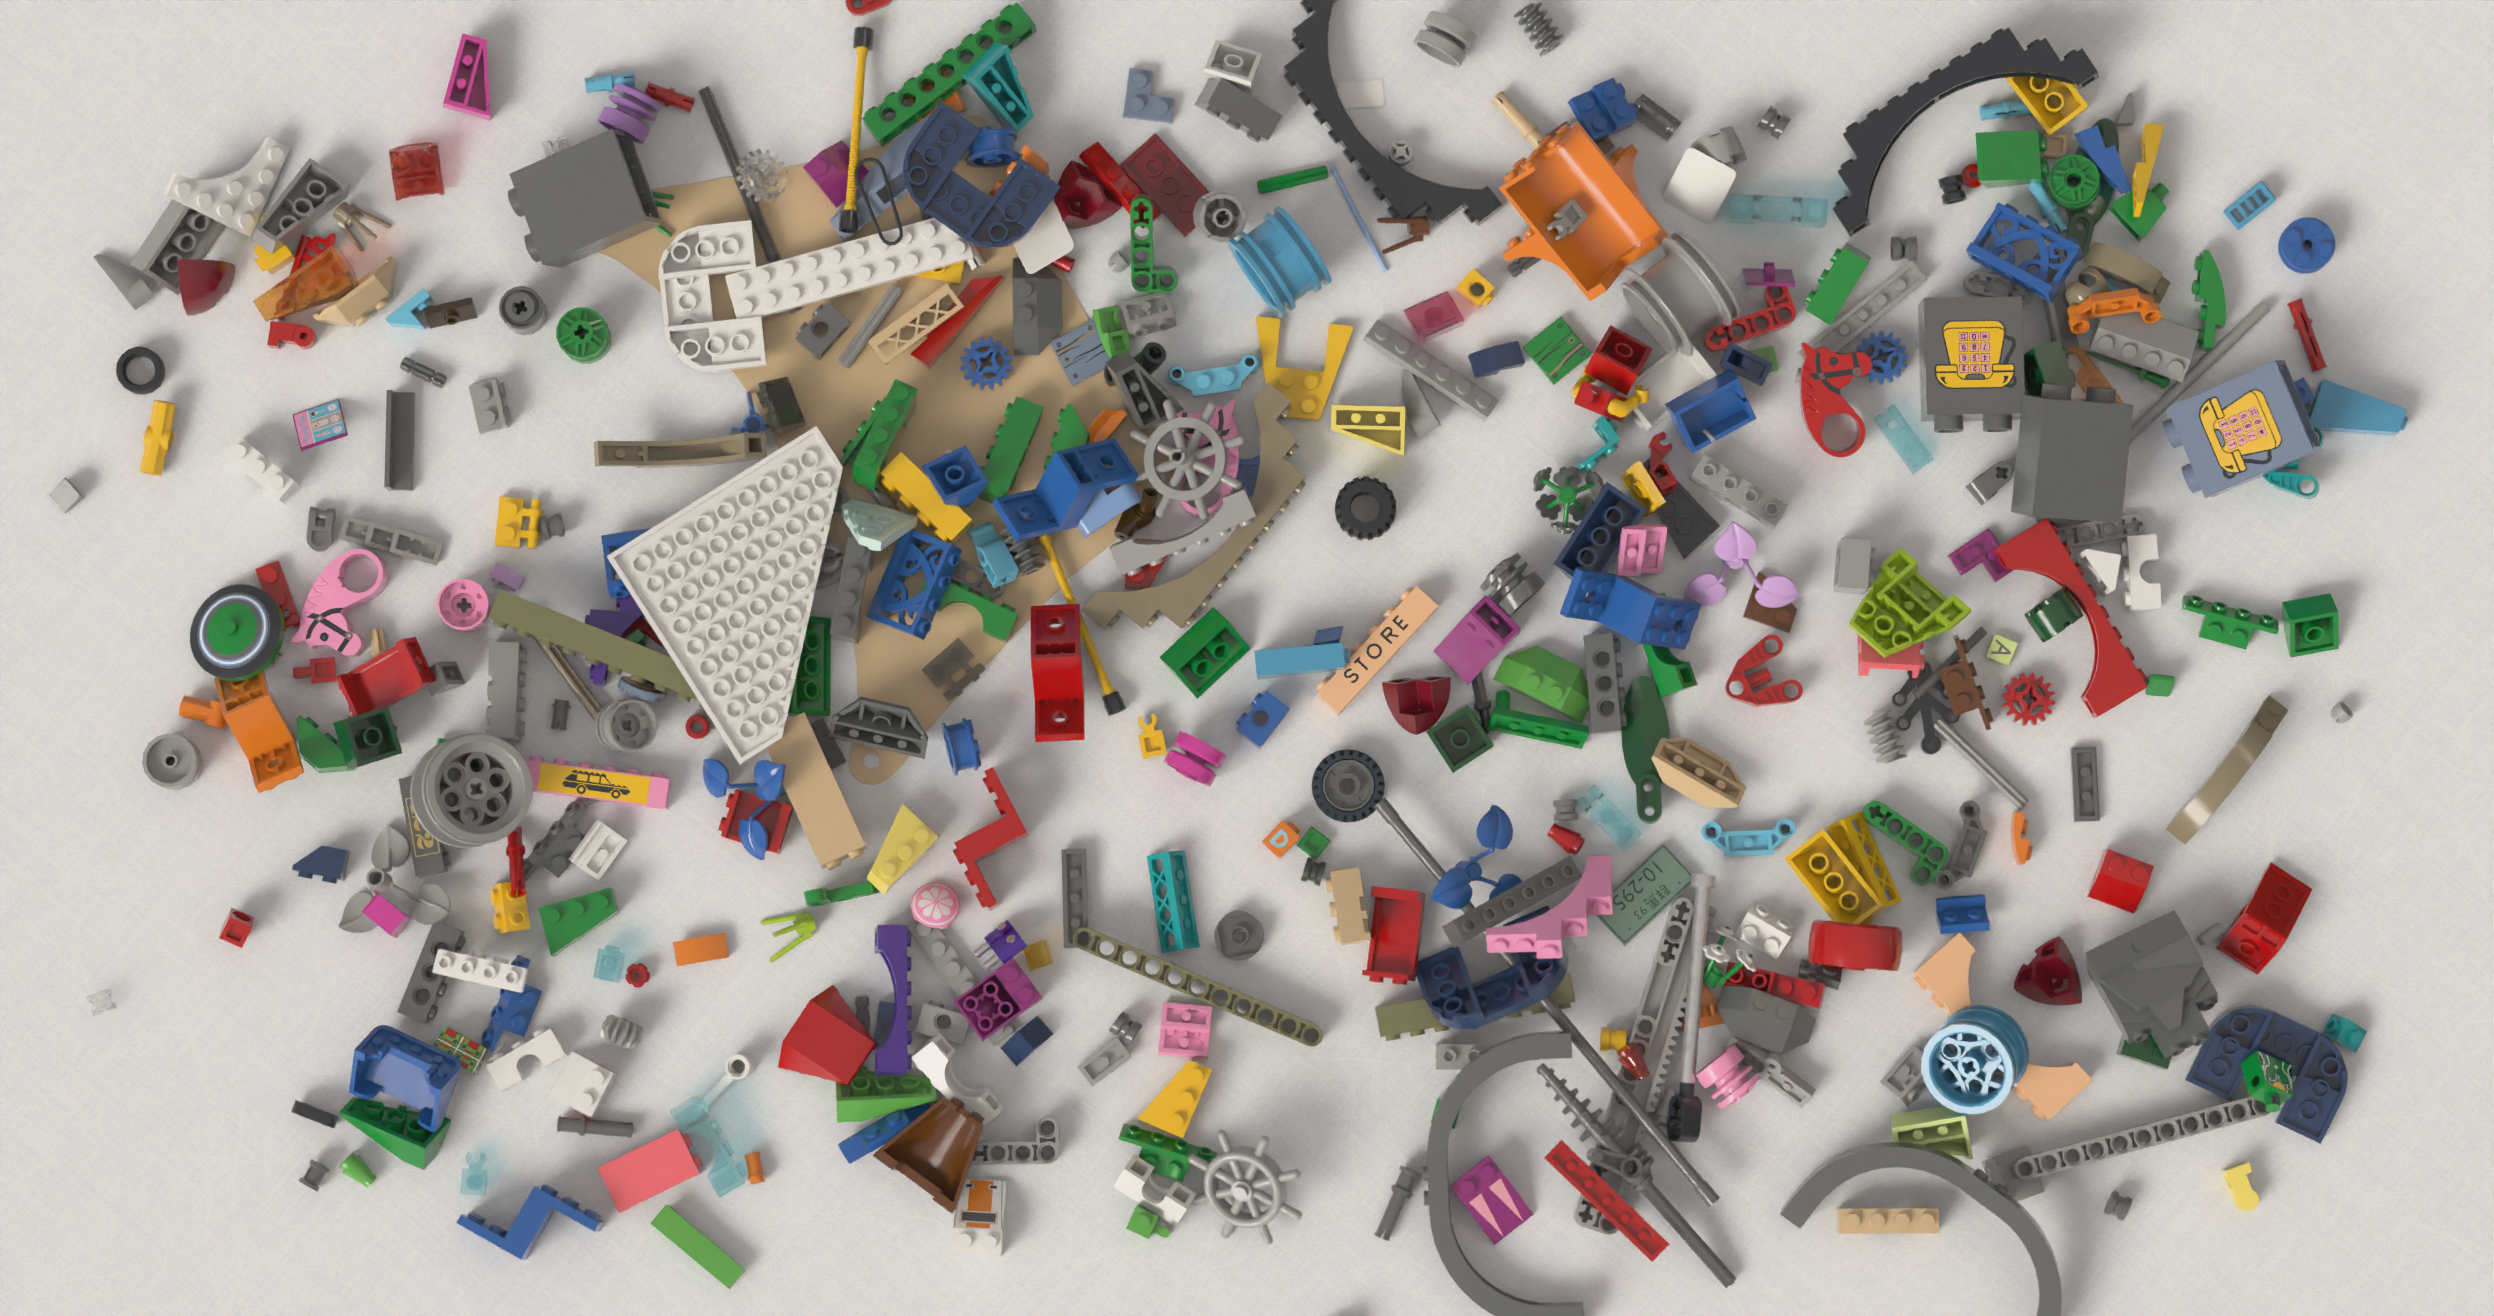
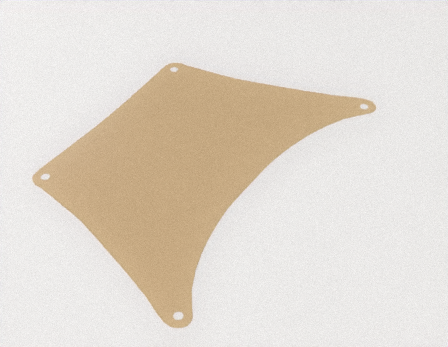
[598,115,1178,785]

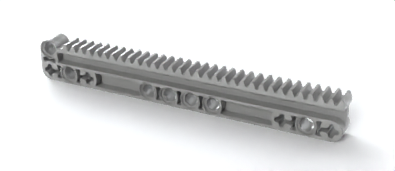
[1573,898,1718,1235]

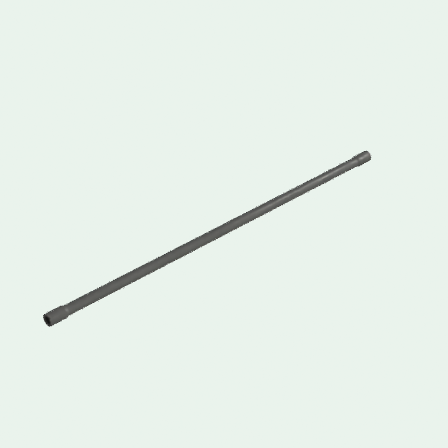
[1374,798,1720,1207]

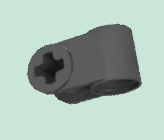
[1966,462,2013,506]

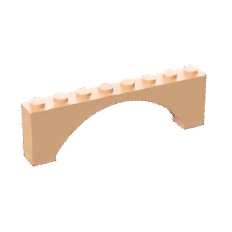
[1913,933,2093,1120]

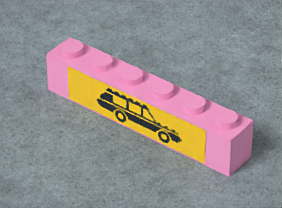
[524,756,671,810]

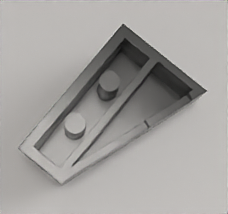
[1194,78,1282,143]

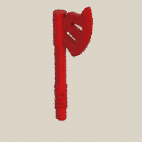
[276,233,336,321]

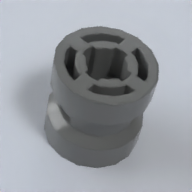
[1757,106,1791,139]
[1890,236,1918,261]
[1109,1011,1143,1045]

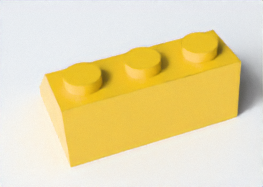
[2005,77,2089,136]

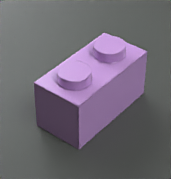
[490,563,526,592]

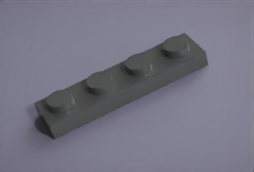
[1061,849,1089,948]

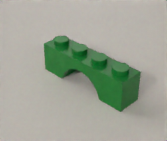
[920,580,1019,643]
[1643,593,1698,698]

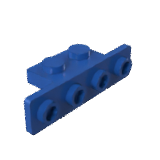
[481,955,542,1052]
[838,1103,931,1164]

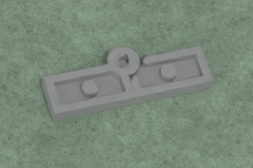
[1723,1036,1816,1108]

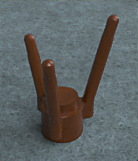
[1377,216,1430,254]

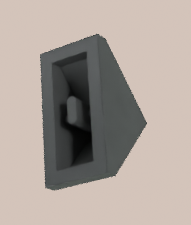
[427,661,466,696]

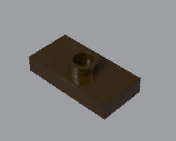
[424,297,478,329]

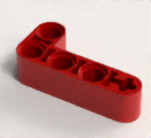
[1703,286,1796,352]

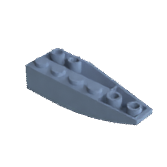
[829,114,931,241]

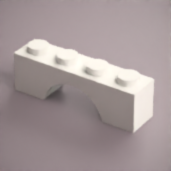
[911,1032,1004,1126]

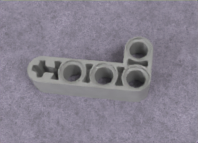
[971,1117,1060,1165]

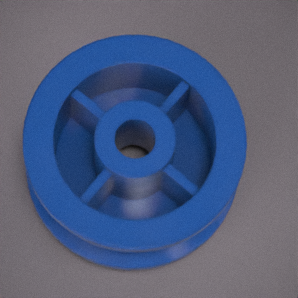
[966,126,1020,168]
[2278,217,2335,274]
[942,718,981,776]

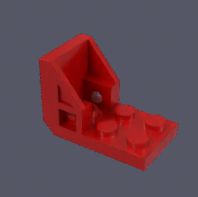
[2216,863,2312,975]

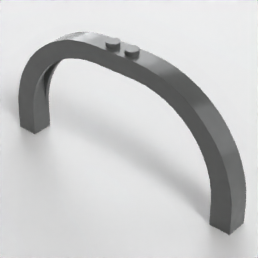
[1423,1030,1584,1316]
[1780,1142,2062,1316]

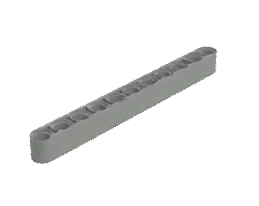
[2011,1096,2270,1180]

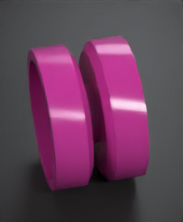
[1163,731,1227,787]

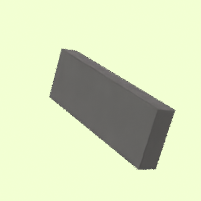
[2070,747,2100,822]

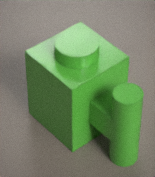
[1126,1206,1170,1239]

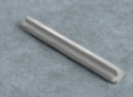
[1933,718,2029,809]

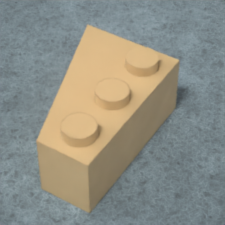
[1326,867,1371,946]

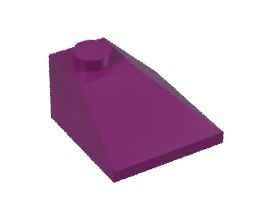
[803,140,869,208]

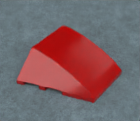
[778,985,876,1085]

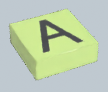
[1985,634,2018,667]

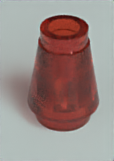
[1616,1042,1650,1081]

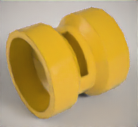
[1600,1027,1626,1053]

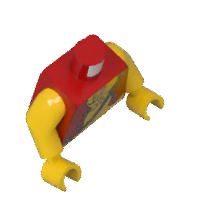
[1571,364,1650,423]

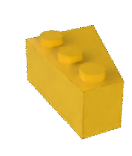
[1137,1060,1212,1138]

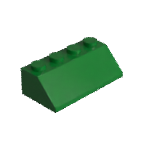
[787,616,831,716]

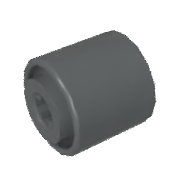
[499,286,547,335]

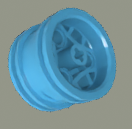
[1228,206,1332,318]
[1921,1005,2029,1114]

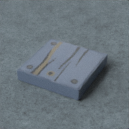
[1050,320,1113,386]

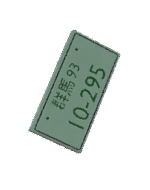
[1596,843,1692,946]

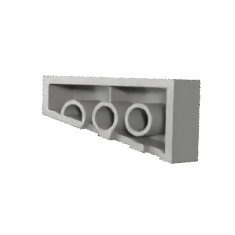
[252,158,351,254]

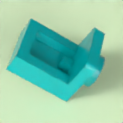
[2322,1014,2367,1053]

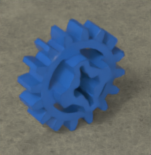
[1856,331,1908,385]
[960,337,1013,390]

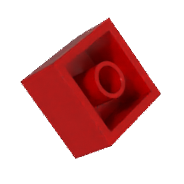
[1584,325,1653,395]

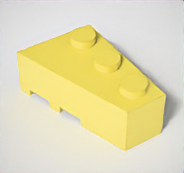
[1331,404,1405,456]
[866,803,938,895]

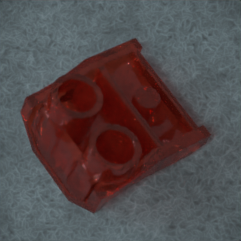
[389,142,445,201]

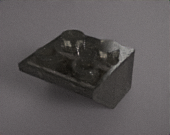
[756,377,807,435]

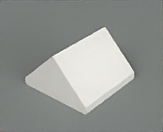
[2076,549,2121,597]

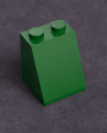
[1975,130,2049,188]

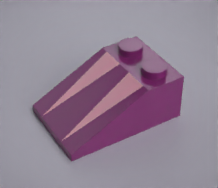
[1449,1155,1533,1245]

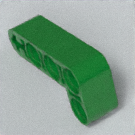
[1130,194,1178,292]
[1862,801,1948,886]

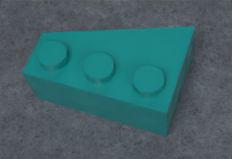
[962,43,1034,132]

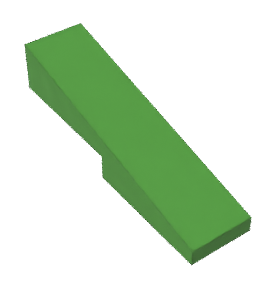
[650,1204,746,1289]

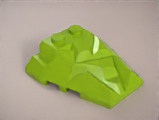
[1849,547,1972,657]

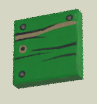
[1523,317,1592,385]

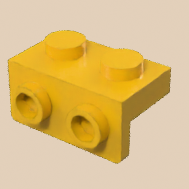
[490,882,530,935]

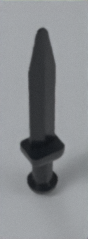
[1472,672,1492,734]

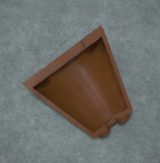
[873,1096,985,1214]

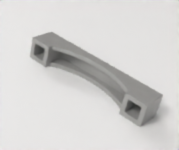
[1109,487,1257,576]

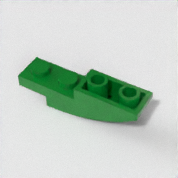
[2192,250,2226,352]

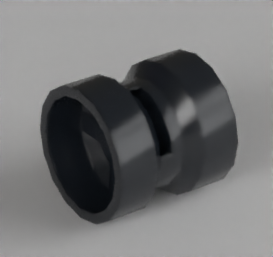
[1938,175,1967,205]

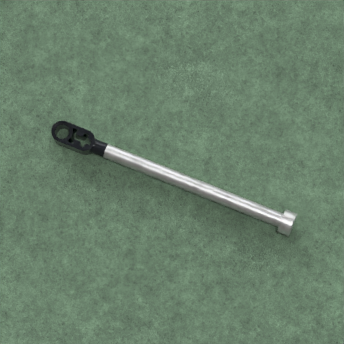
[1667,874,1716,1143]

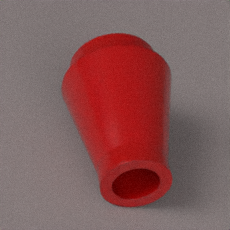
[1547,823,1585,856]

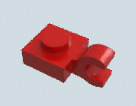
[293,657,337,684]

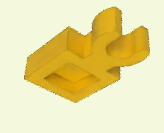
[1138,713,1167,759]

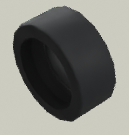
[116,347,165,395]

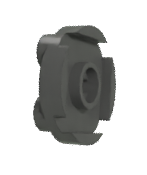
[1215,911,1264,961]

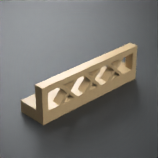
[868,283,964,365]

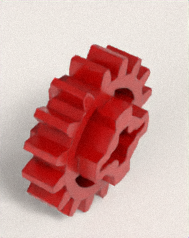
[2001,673,2055,726]

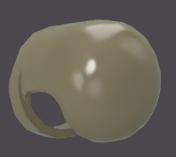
[2065,266,2110,306]

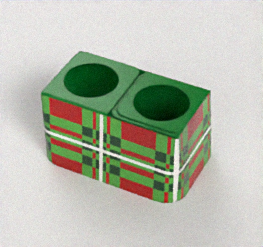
[433,1026,489,1075]

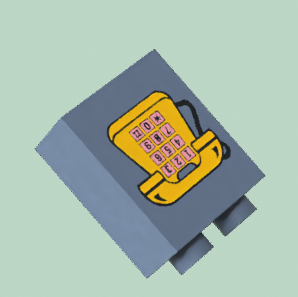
[2163,360,2323,498]

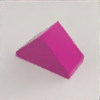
[362,893,412,938]

